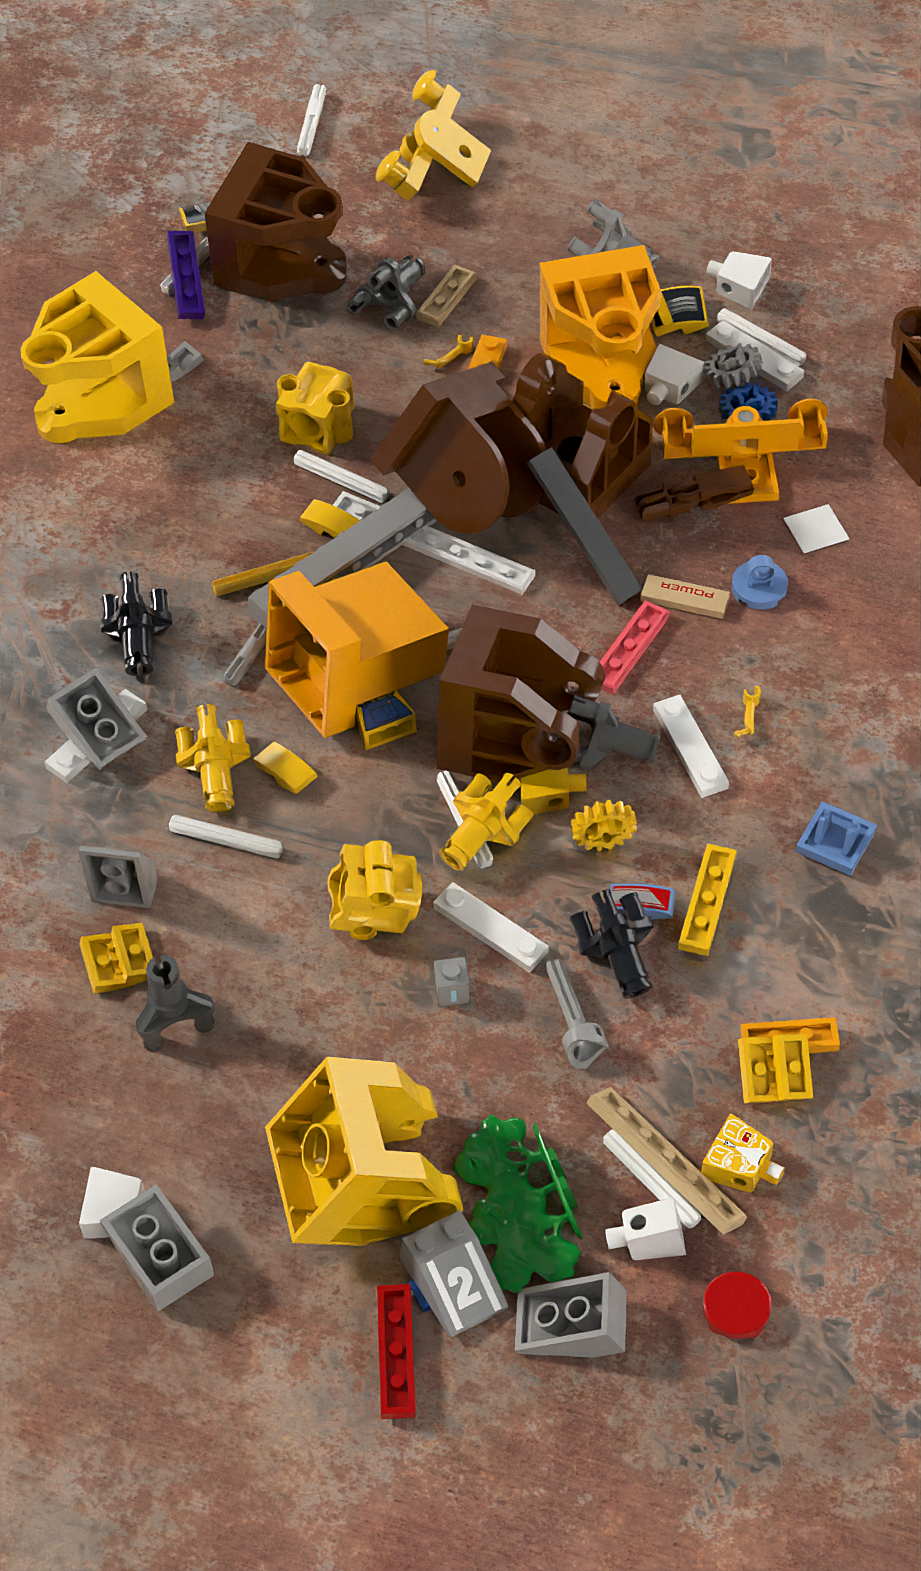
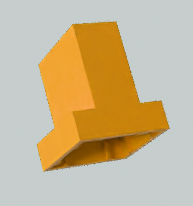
[265,561,449,738]

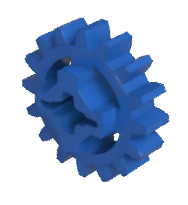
[719,382,778,421]

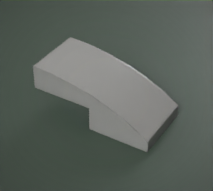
[167,341,204,382]

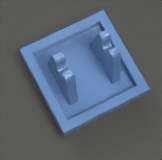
[795,802,877,876]

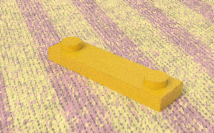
[678,843,737,956]

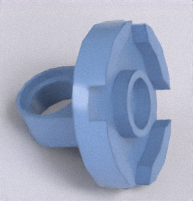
[731,555,788,610]

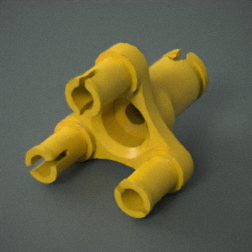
[175,704,251,812]
[439,773,534,871]

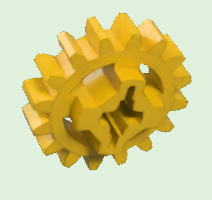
[571,800,637,851]

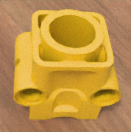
[276,362,355,456]
[328,840,422,940]

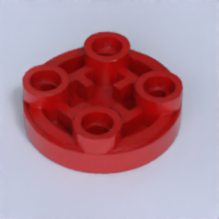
[703,1271,772,1339]

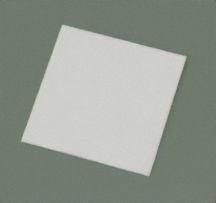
[783,504,849,553]

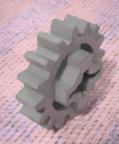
[704,343,763,388]

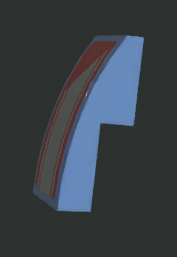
[610,883,676,920]

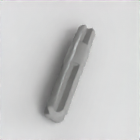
[223,623,267,687]

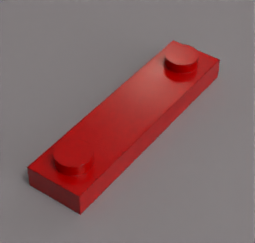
[377,1284,416,1420]

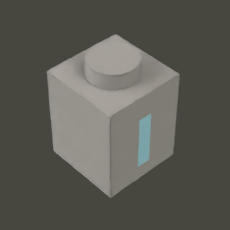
[434,957,470,1007]

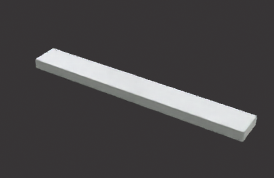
[333,491,535,595]

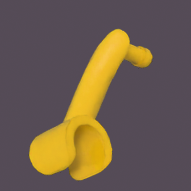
[423,335,473,369]
[734,686,761,738]

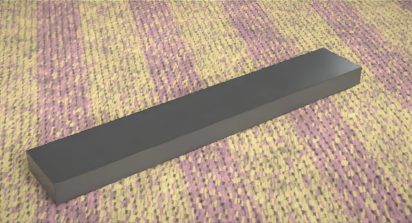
[527,447,643,605]

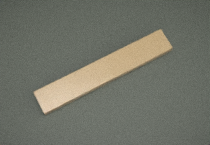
[586,1087,747,1235]

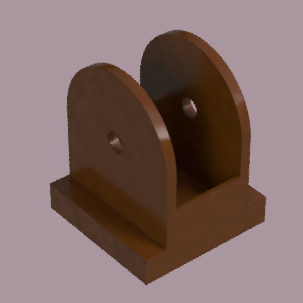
[370,362,546,534]

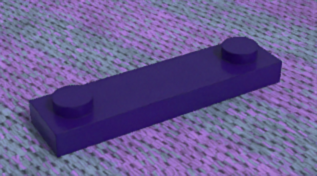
[167,231,205,319]

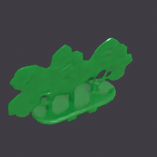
[453,1114,584,1293]

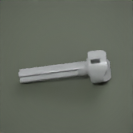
[546,959,609,1069]

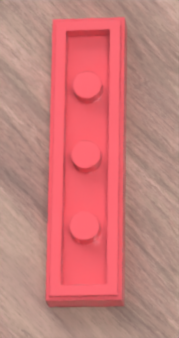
[600,600,670,695]

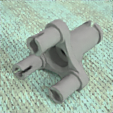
[567,198,660,270]

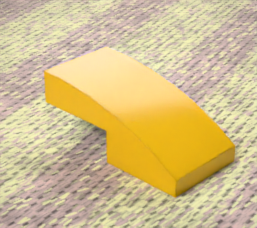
[299,499,360,538]
[253,742,318,794]

